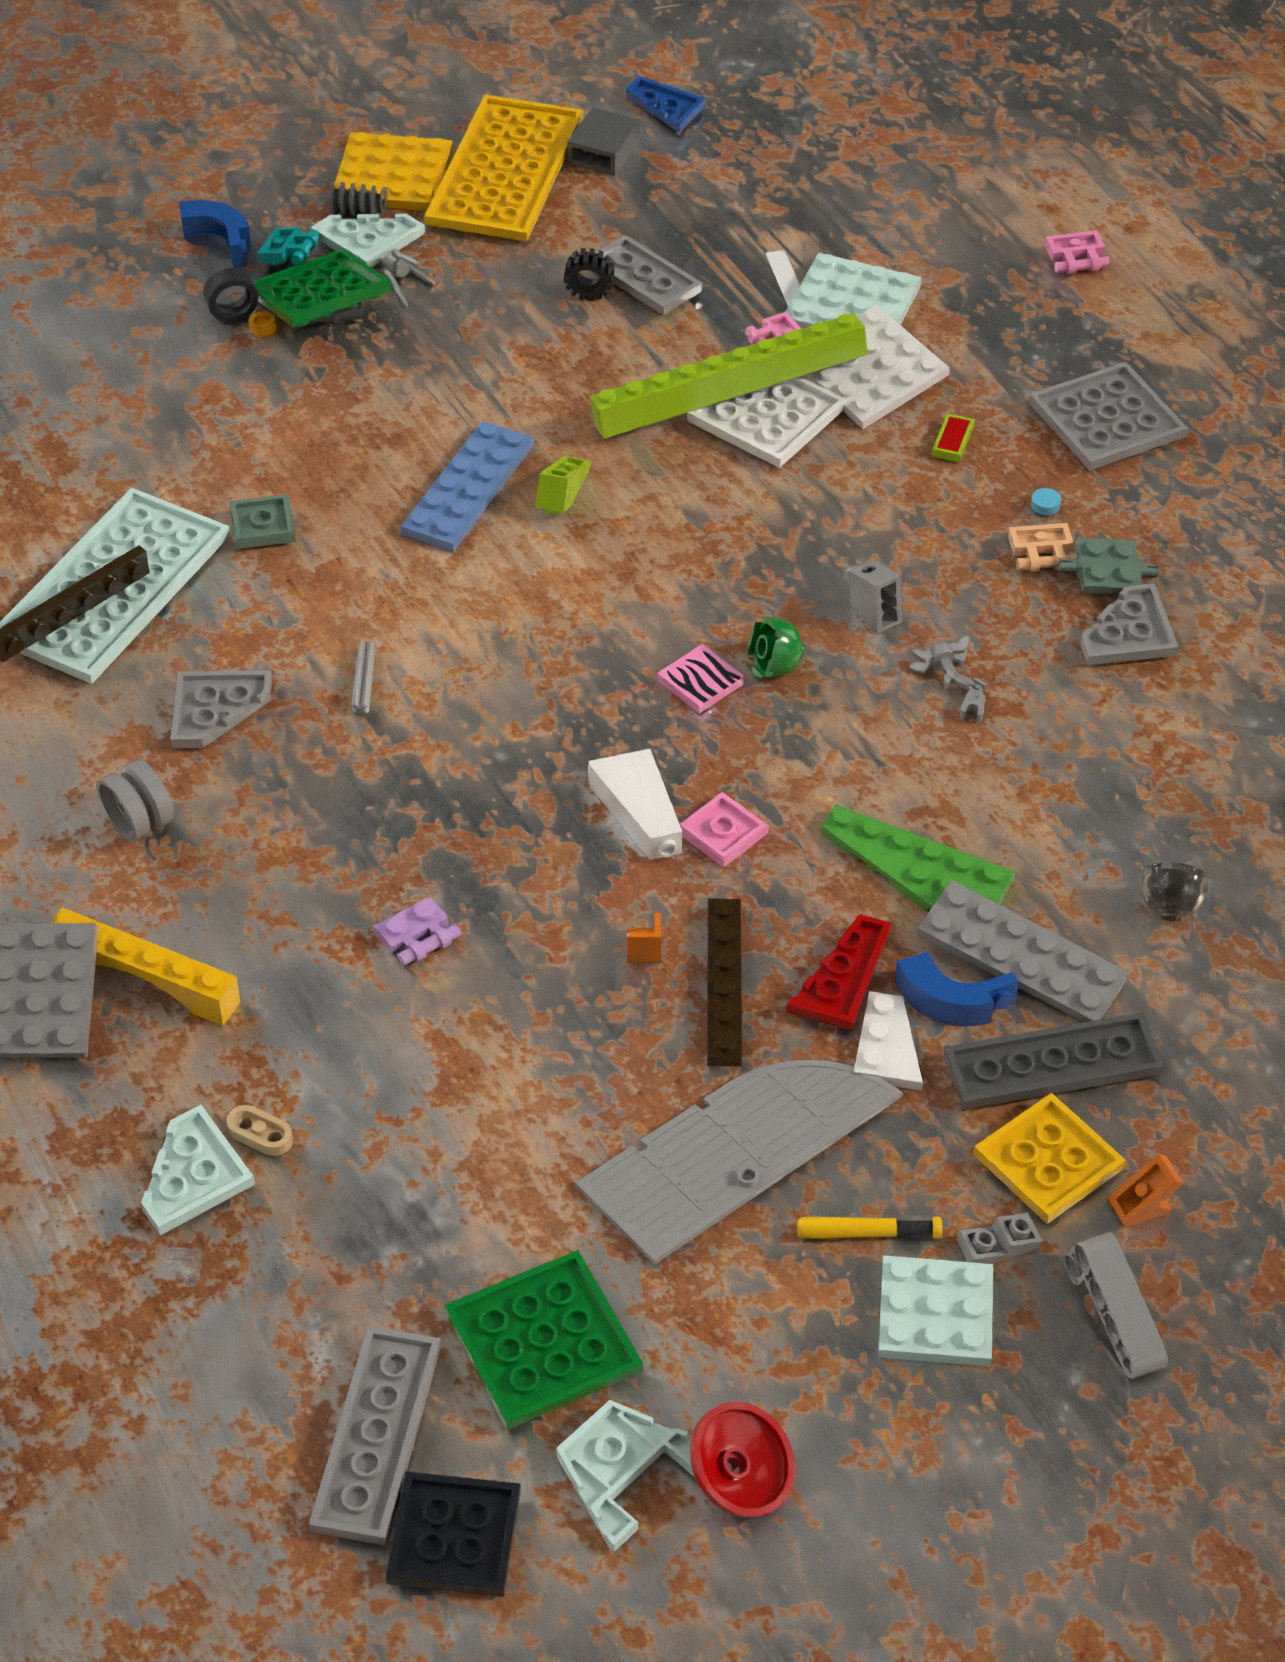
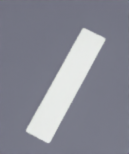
[765,250,800,306]

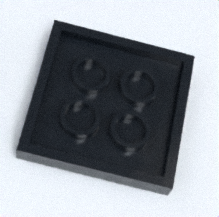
[386,1471,521,1597]

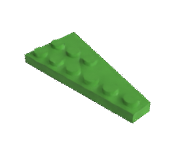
[821,804,1015,912]

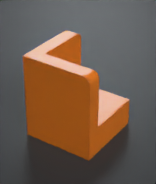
[627,913,661,963]

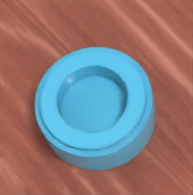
[1031,488,1061,516]

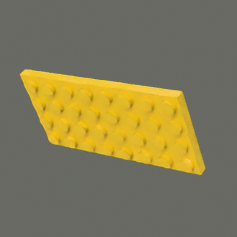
[424,94,583,241]

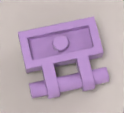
[374,896,461,966]

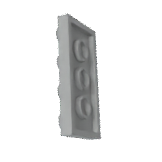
[595,235,702,316]

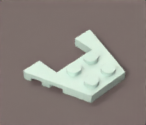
[556,1400,695,1552]

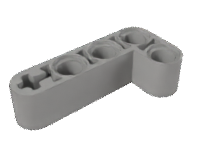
[1065,1232,1168,1379]

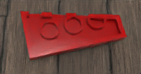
[786,914,892,1031]

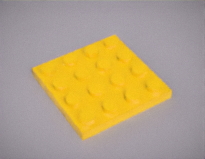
[335,132,453,211]

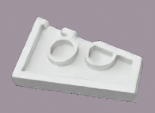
[854,991,923,1091]

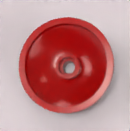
[690,1402,795,1518]

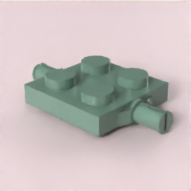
[1057,537,1159,595]

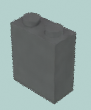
[567,107,640,175]

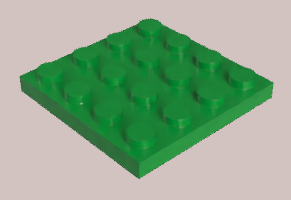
[253,249,392,327]
[444,1250,643,1430]

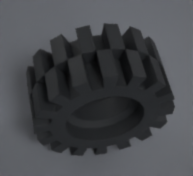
[563,248,615,301]

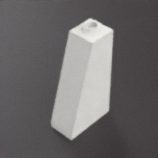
[588,749,682,860]

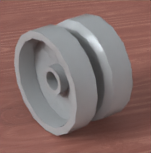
[96,759,175,843]

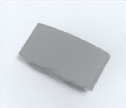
[956,1213,1042,1264]

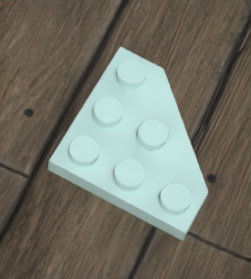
[311,214,425,267]
[141,1105,255,1235]

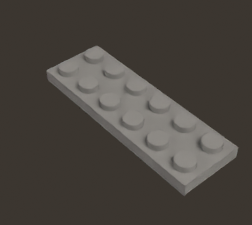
[917,880,1129,1022]
[309,1326,441,1546]

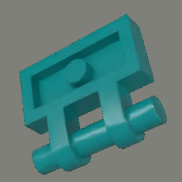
[257,227,320,265]

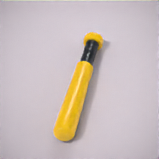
[797,1216,942,1239]

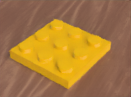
[973,1093,1126,1224]

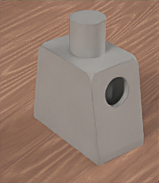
[844,560,903,634]

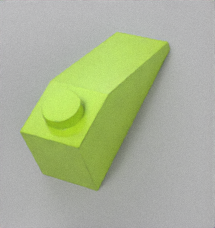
[535,455,592,515]

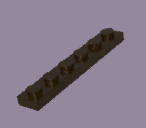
[0,545,150,663]
[707,898,742,1066]

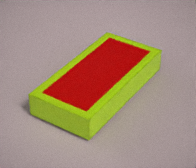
[932,413,975,463]

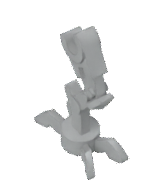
[910,635,987,723]

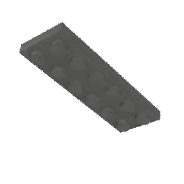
[944,1012,1165,1110]

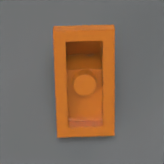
[1108,1153,1184,1227]

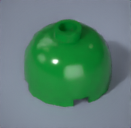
[748,616,804,679]

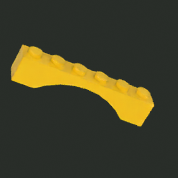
[50,907,241,1026]

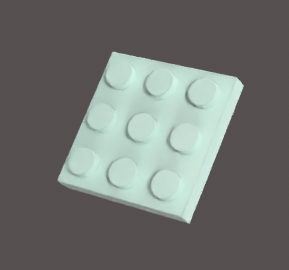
[878,1255,993,1367]

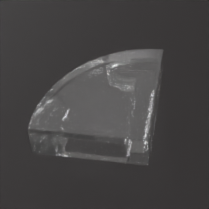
[165,1247,203,1287]

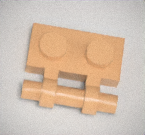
[1008,523,1076,572]

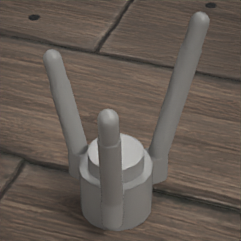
[383,248,435,308]

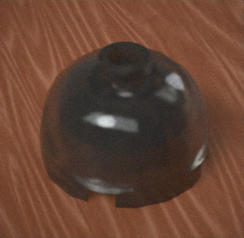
[1141,863,1210,922]

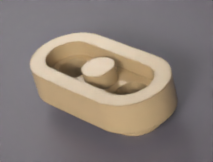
[226,1105,293,1156]

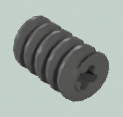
[328,180,387,218]

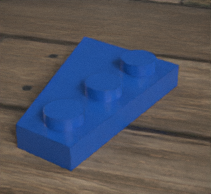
[626,76,705,133]

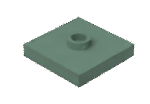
[229,494,296,549]

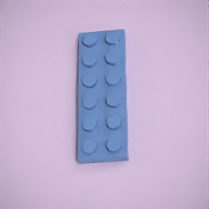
[400,421,534,552]

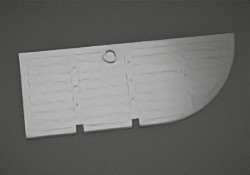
[574,1060,903,1265]

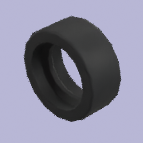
[203,268,259,322]

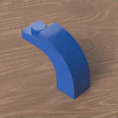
[179,200,251,267]
[895,952,1019,1026]

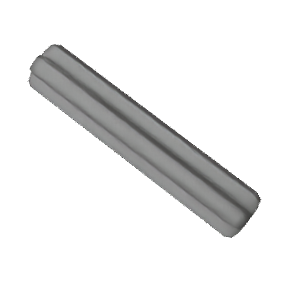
[352,641,375,715]

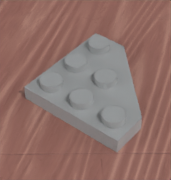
[1080,583,1179,665]
[170,670,272,748]

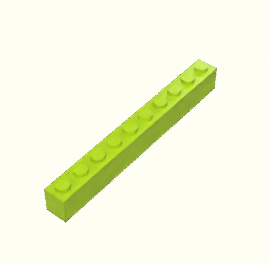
[590,313,867,439]

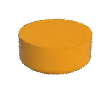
[249,311,277,337]

